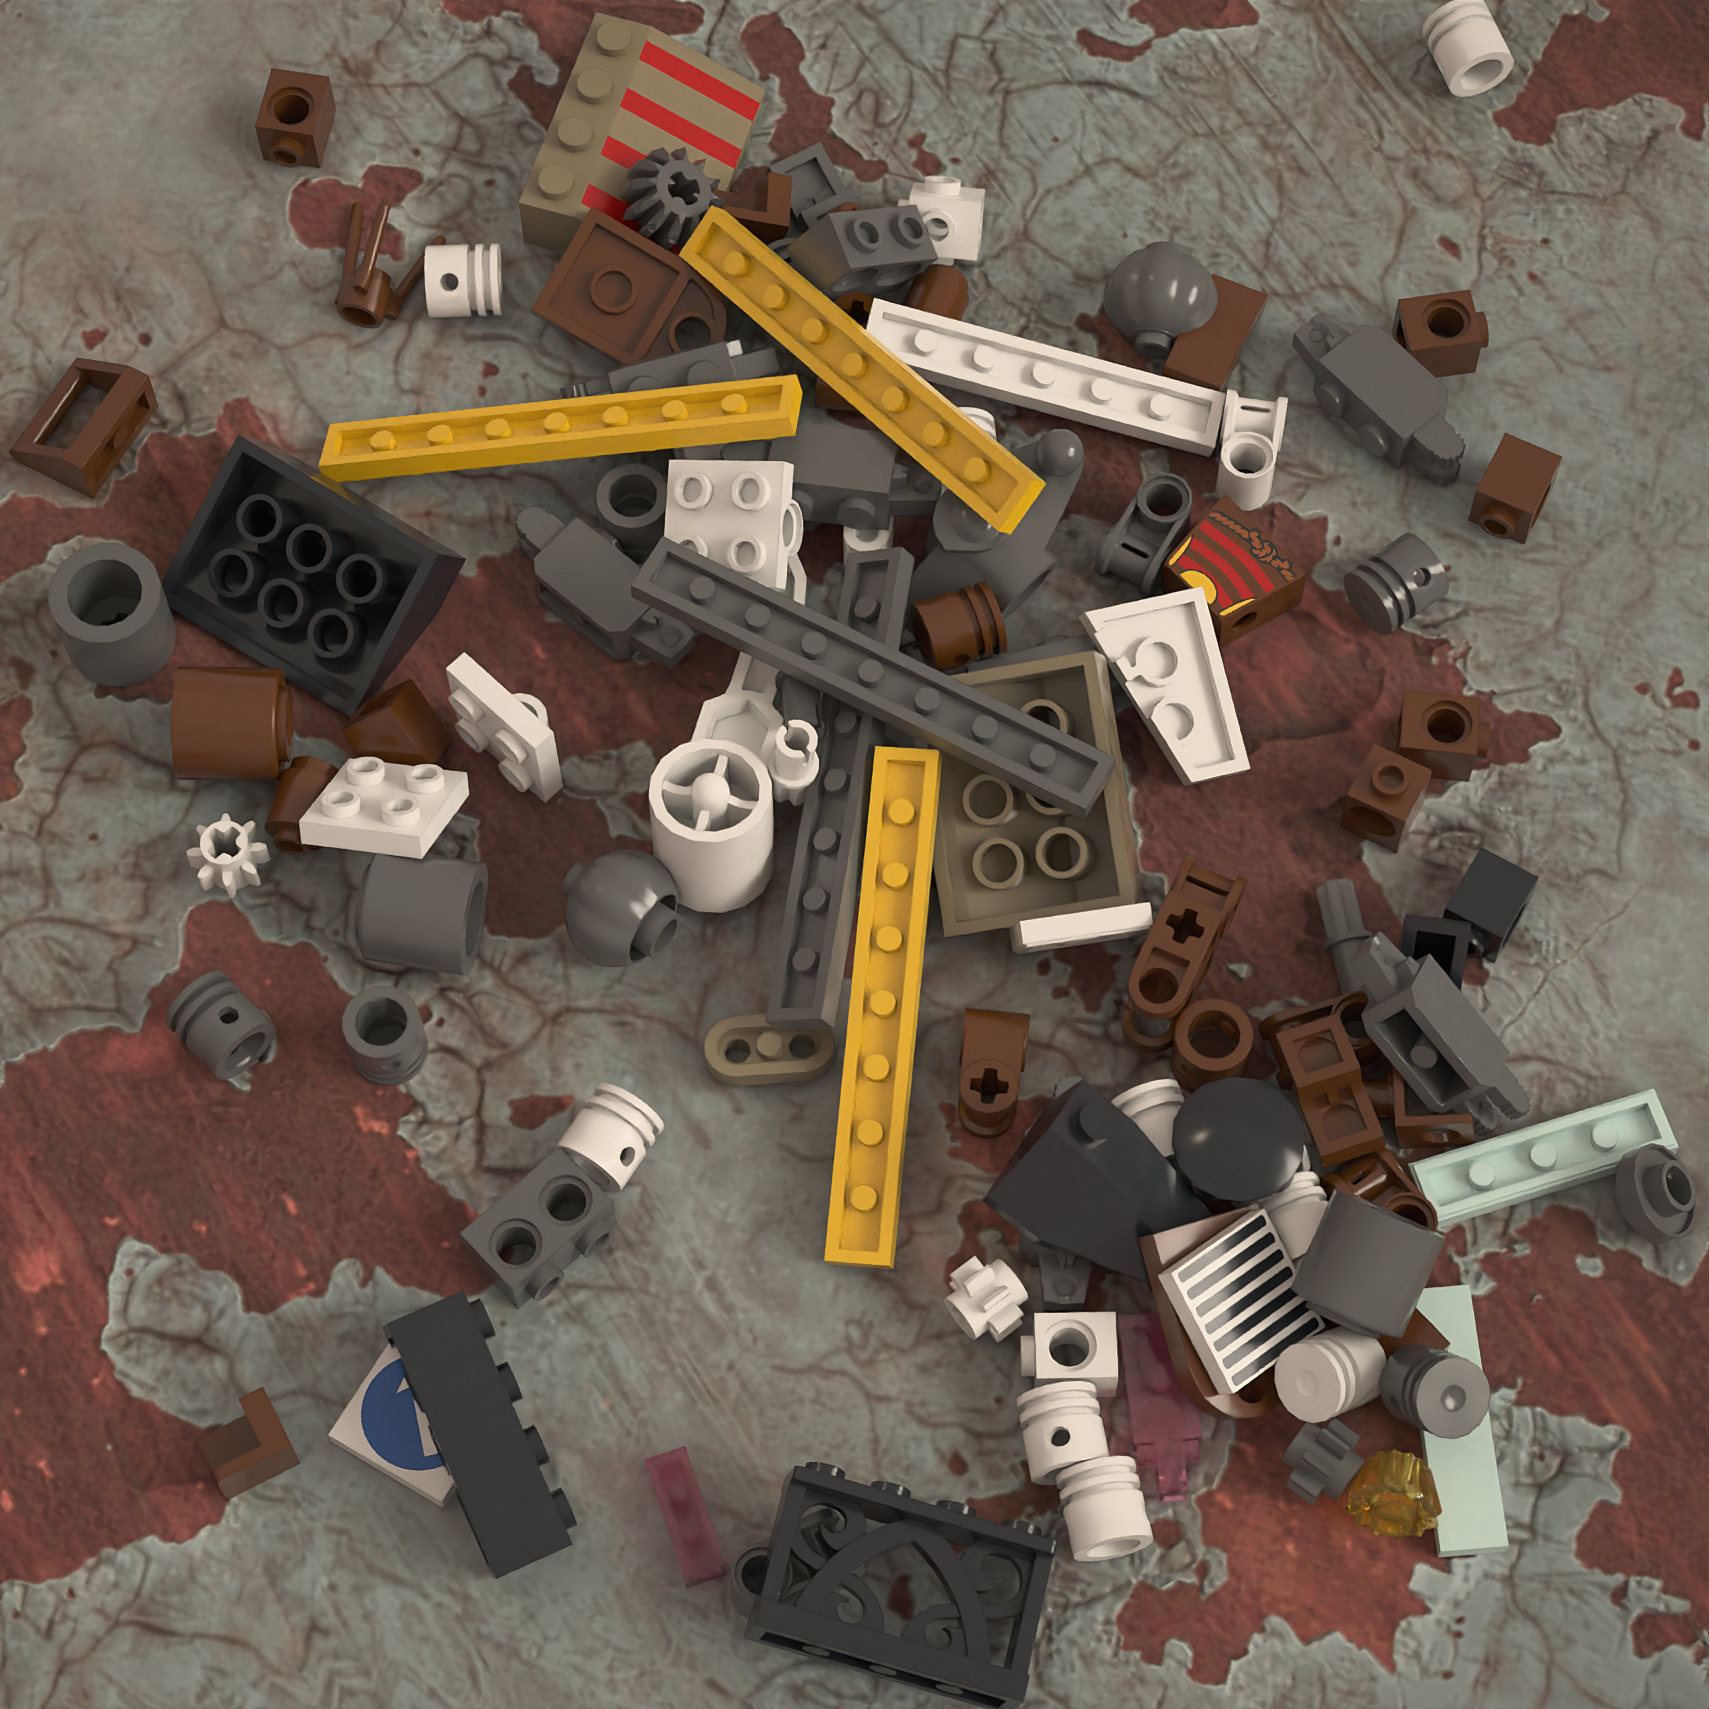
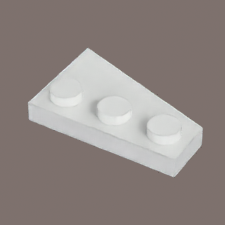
[1078,586,1250,786]

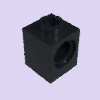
[1442,847,1539,963]

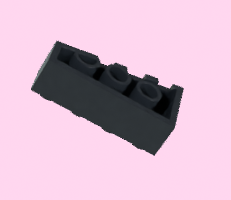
[382,1290,577,1579]

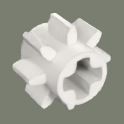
[187,813,270,898]
[944,1256,1028,1342]

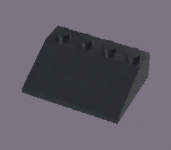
[161,435,466,718]

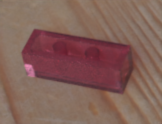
[645,1446,727,1589]

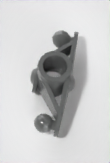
[899,429,1084,649]

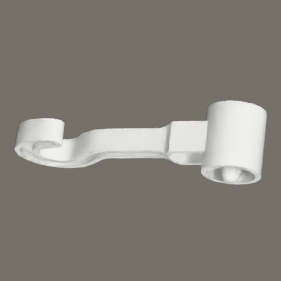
[649,515,894,913]

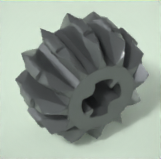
[618,147,725,251]

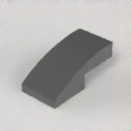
[766,142,864,234]

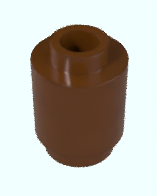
[902,264,969,321]
[264,756,339,855]

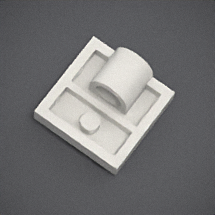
[664,460,803,590]
[446,652,563,803]
[299,757,469,859]

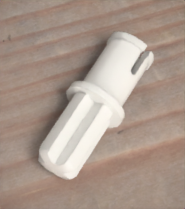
[768,720,819,806]

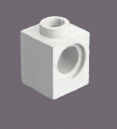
[1020,1312,1118,1397]

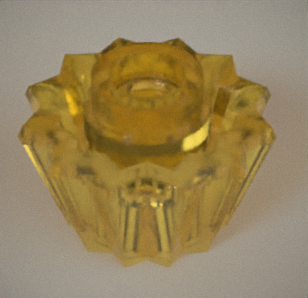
[1345,1449,1442,1539]

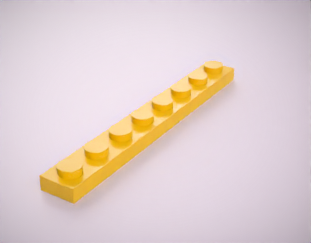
[679,205,1047,535]
[318,374,803,482]
[824,746,943,1269]

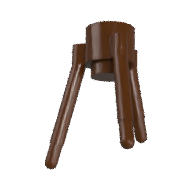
[334,201,446,329]

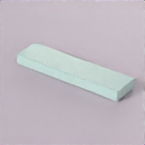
[1406,1088,1679,1228]
[1416,1285,1509,1558]

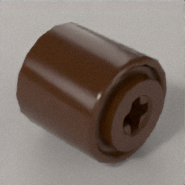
[171,666,294,781]

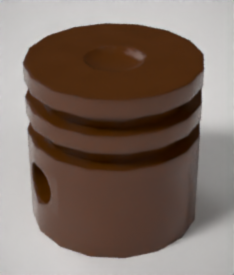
[910,581,1008,672]
[1170,998,1253,1094]

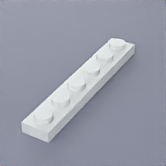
[865,298,1226,457]

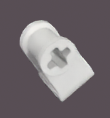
[1216,389,1288,511]

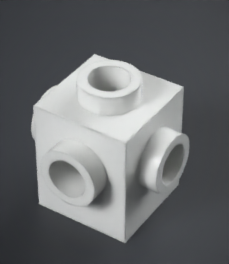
[898,176,985,266]

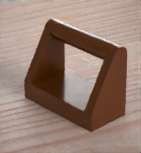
[9,358,158,499]

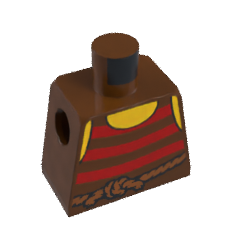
[1160,495,1307,647]

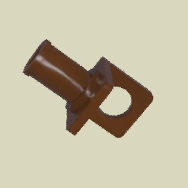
[1362,1066,1475,1149]

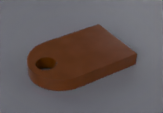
[531,207,727,365]
[1138,1203,1281,1420]

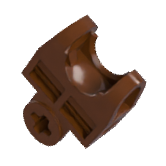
[1121,855,1248,1053]

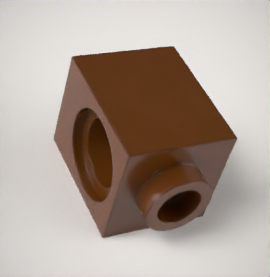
[255,68,336,168]
[1392,290,1489,378]
[1468,433,1562,544]
[1395,690,1490,782]
[1339,743,1432,854]

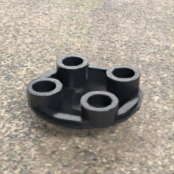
[1171,1076,1305,1203]

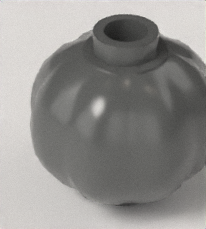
[1103,241,1218,358]
[561,849,681,967]

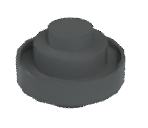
[1613,1143,1696,1244]

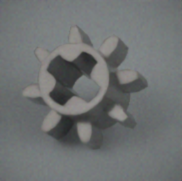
[1281,1417,1367,1505]

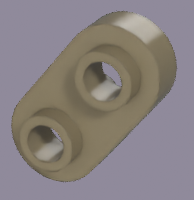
[704,1014,835,1086]

